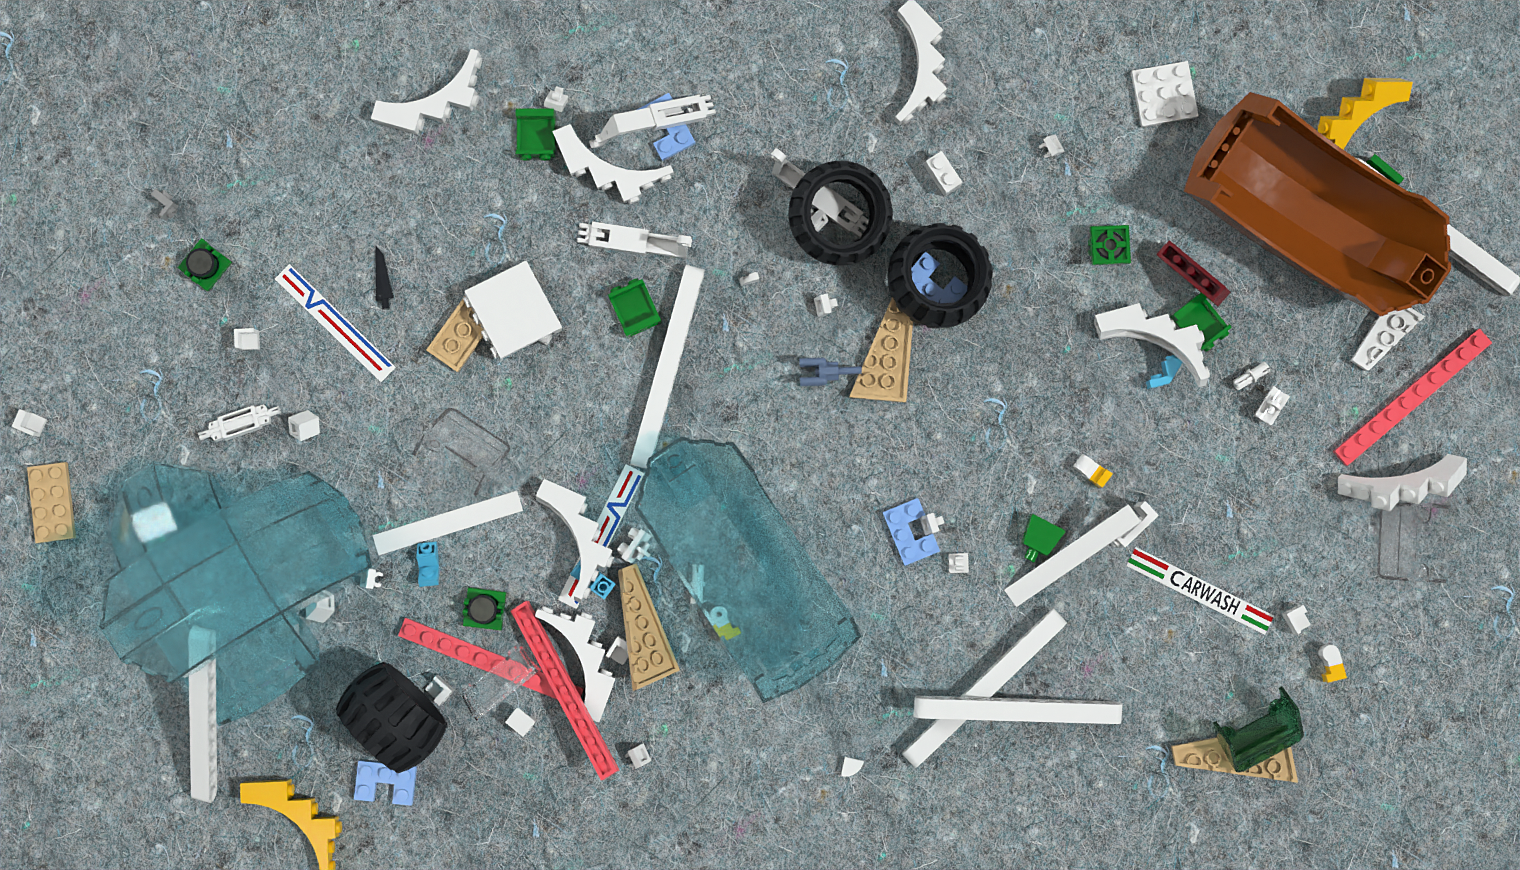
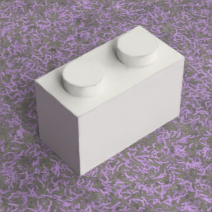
[924,151,963,197]

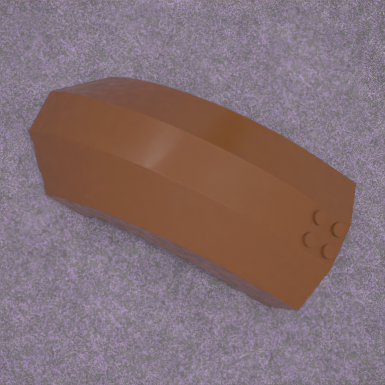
[1184,92,1451,316]

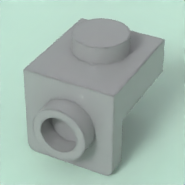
[151,189,179,220]

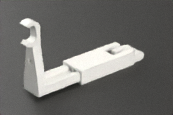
[589,95,716,148]
[771,148,869,238]
[577,222,692,259]

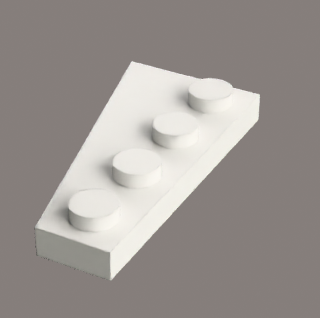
[1350,308,1425,371]

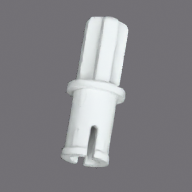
[1233,362,1270,390]

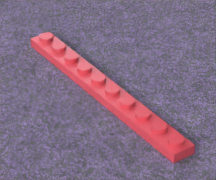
[1333,328,1492,466]
[511,601,620,781]
[398,618,584,700]

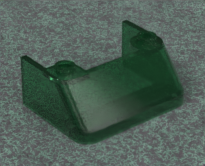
[1213,686,1304,773]

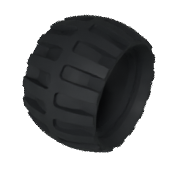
[788,161,893,266]
[887,223,993,329]
[336,662,448,773]

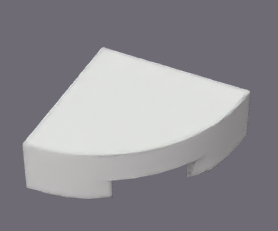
[739,272,759,286]
[841,757,864,777]

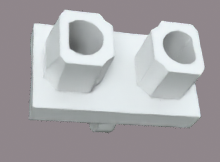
[1254,386,1290,426]
[617,527,651,564]

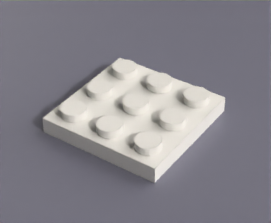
[1131,61,1198,128]

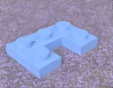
[637,93,696,161]
[911,252,967,303]
[882,498,940,566]
[354,760,417,806]

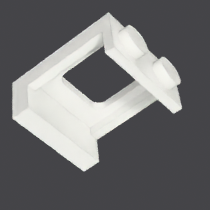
[1110,501,1159,548]

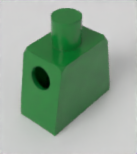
[1021,514,1065,563]

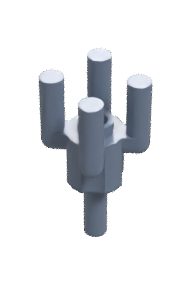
[799,357,862,386]

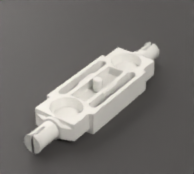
[198,404,281,442]

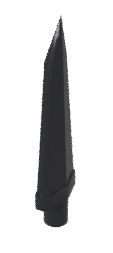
[375,246,394,310]

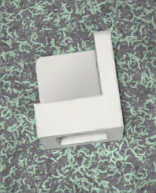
[234,328,260,350]
[11,409,47,437]
[288,410,320,441]
[306,591,334,623]
[1282,604,1310,635]
[606,636,628,665]
[425,675,455,706]
[505,708,537,737]

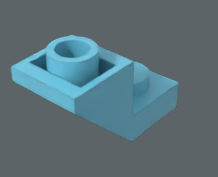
[1146,355,1183,389]
[416,542,440,587]
[570,560,616,600]

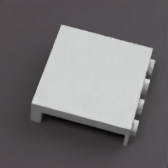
[463,261,562,362]

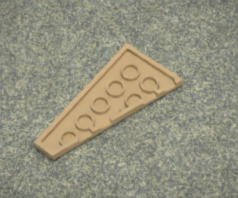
[849,297,913,403]
[618,563,680,691]
[1171,725,1298,783]

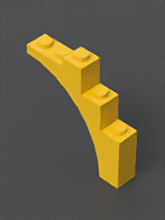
[1318,78,1413,150]
[240,779,342,870]

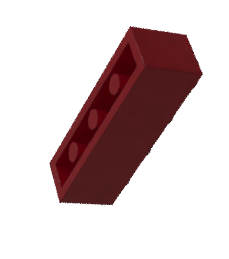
[1156,240,1231,307]

